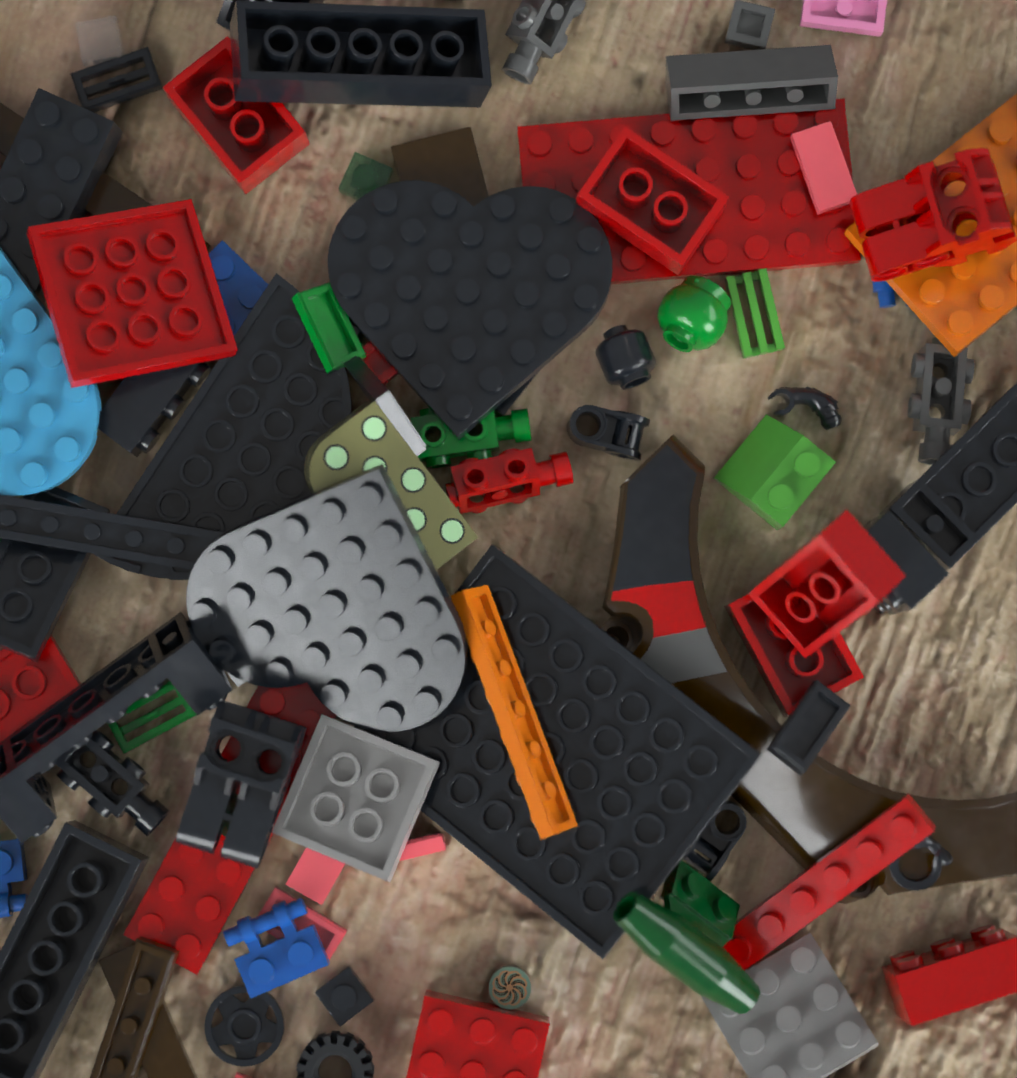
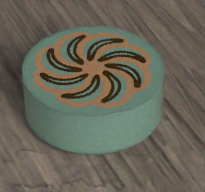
[489,965,531,1010]

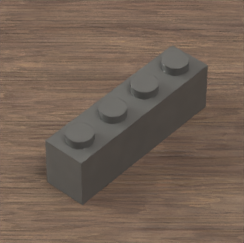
[666,45,838,121]

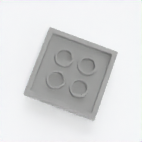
[272,714,440,882]
[702,932,879,1078]

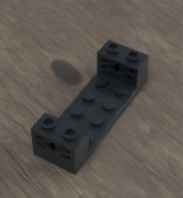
[879,382,1017,570]
[0,612,232,843]

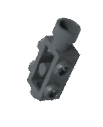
[502,0,586,85]
[908,337,975,465]

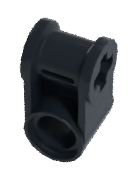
[567,405,650,461]
[682,800,747,882]

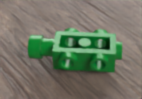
[410,408,532,469]

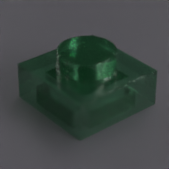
[338,152,393,200]

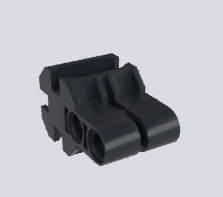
[176,701,307,869]

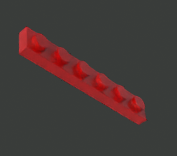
[722,793,936,970]

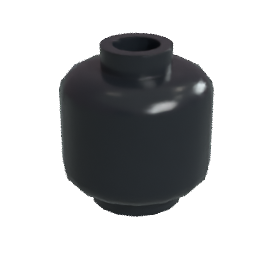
[595,325,656,390]

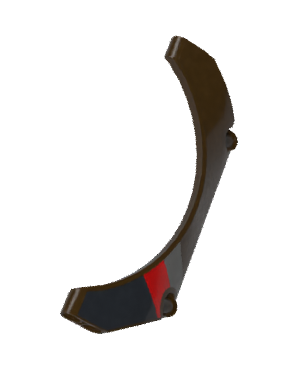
[601,434,1017,904]

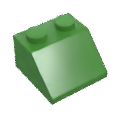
[713,414,836,531]

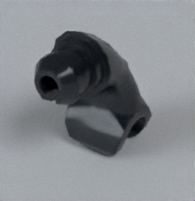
[768,386,842,430]

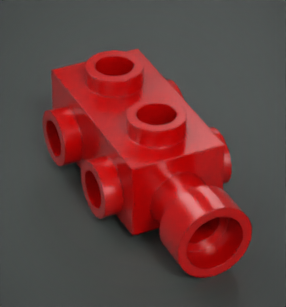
[445,448,574,514]

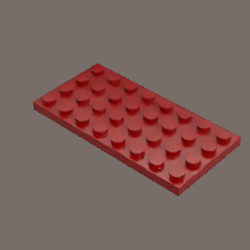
[517,98,861,285]

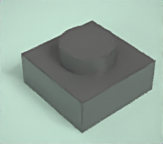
[724,0,775,50]

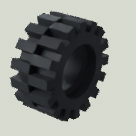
[296,1031,374,1078]

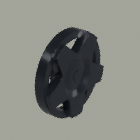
[204,985,285,1067]

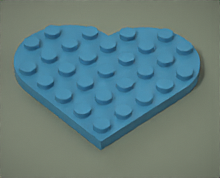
[0,247,102,496]

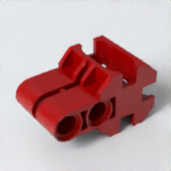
[849,148,1017,282]

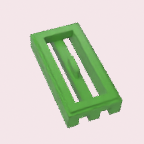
[725,268,785,359]

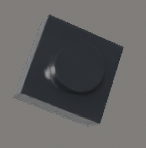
[315,965,375,1026]

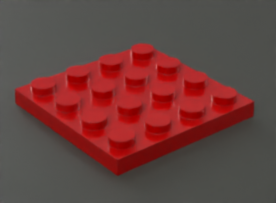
[27,199,238,388]

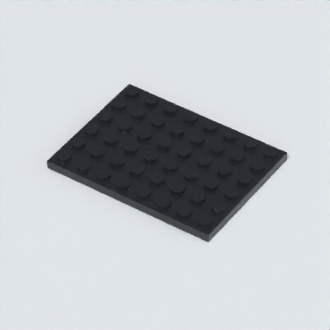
[354,544,763,959]

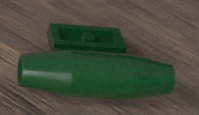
[613,860,760,1014]

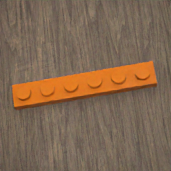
[450,585,578,840]

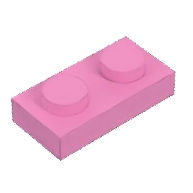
[800,0,887,37]

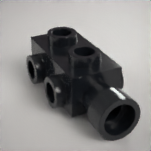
[56,730,170,836]

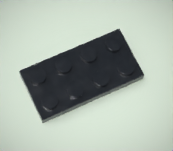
[0,487,110,662]

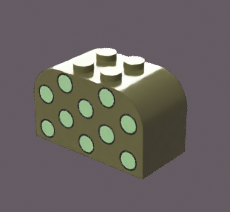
[304,401,479,570]

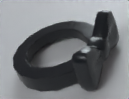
[889,835,953,891]

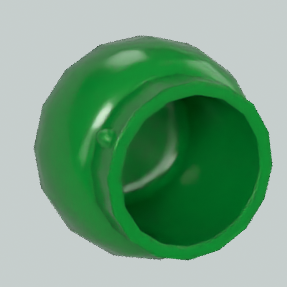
[657,275,731,352]

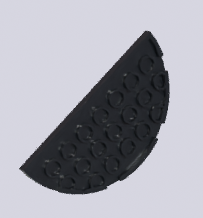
[92,273,352,580]

